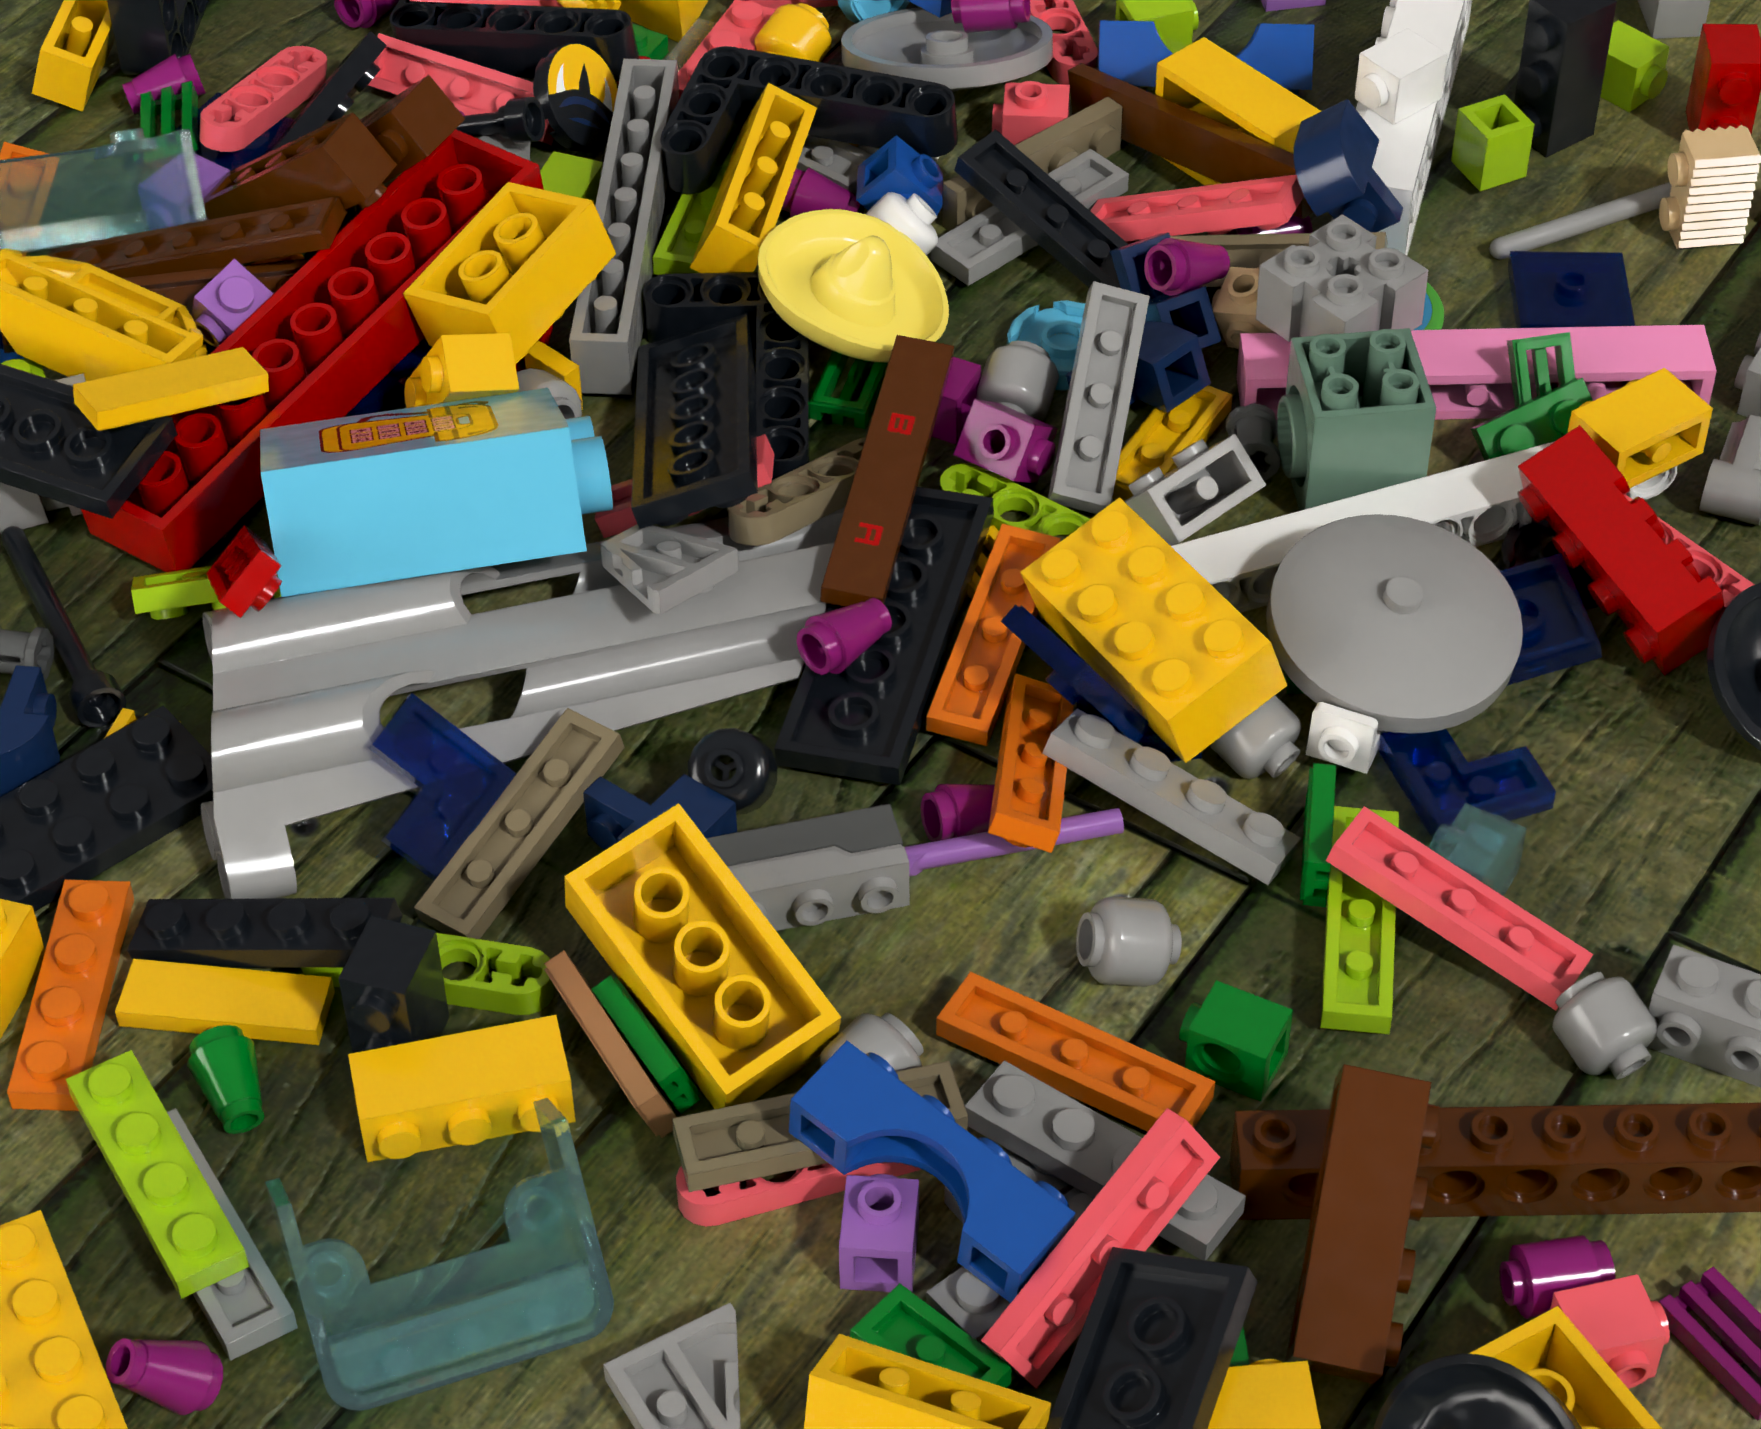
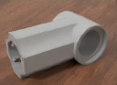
[1699,415,1761,526]

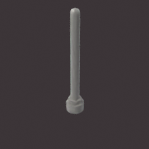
[1489,182,1672,260]

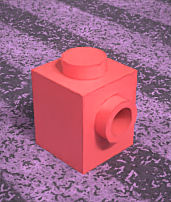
[992,81,1070,145]
[1550,1274,1670,1389]

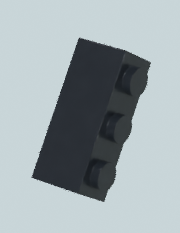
[1514,0,1617,158]

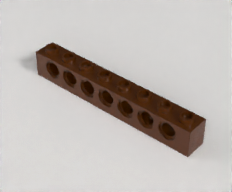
[1229,1103,1761,1220]

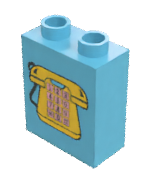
[260,388,613,597]

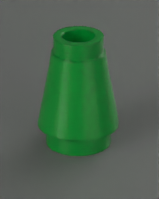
[187,1025,265,1134]

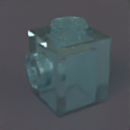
[1429,803,1527,896]

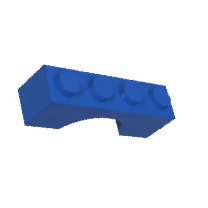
[1097,20,1315,97]
[789,1040,1076,1303]

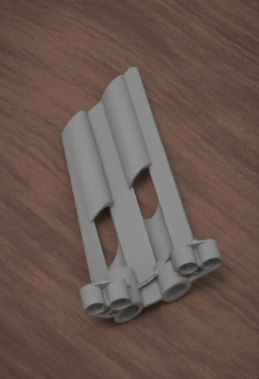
[201,507,845,899]

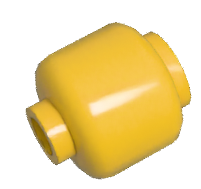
[754,3,832,62]

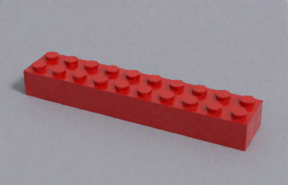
[81,129,544,572]

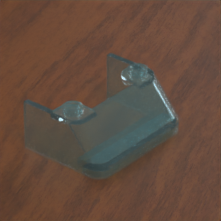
[0,128,207,253]
[265,1098,614,1411]

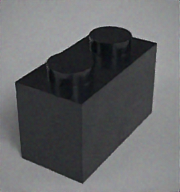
[338,916,450,1053]

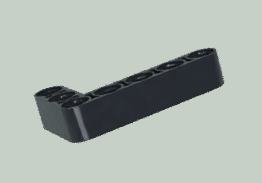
[107,0,209,75]
[389,0,640,81]
[660,46,958,194]
[642,272,810,480]

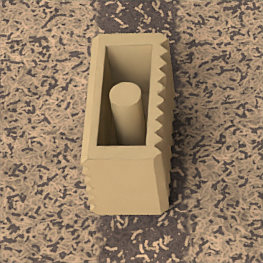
[1659,125,1761,249]

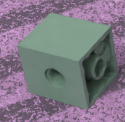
[1277,328,1436,511]

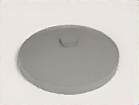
[841,7,1053,92]
[1266,514,1523,734]

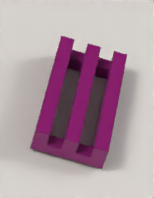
[1659,1266,1761,1421]

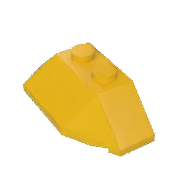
[0,248,203,381]

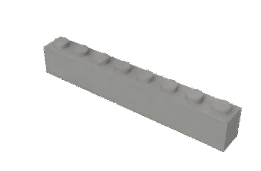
[569,58,679,395]

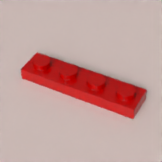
[206,525,282,618]

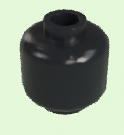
[688,728,777,815]

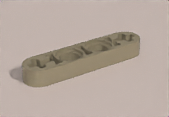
[727,437,866,546]

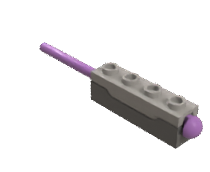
[706,804,1124,931]

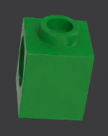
[1179,980,1293,1102]

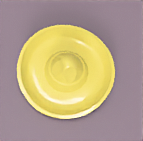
[758,209,949,363]

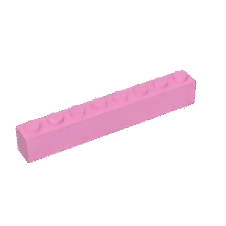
[1236,325,1717,420]

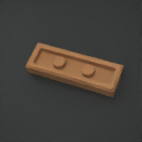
[544,950,677,1138]

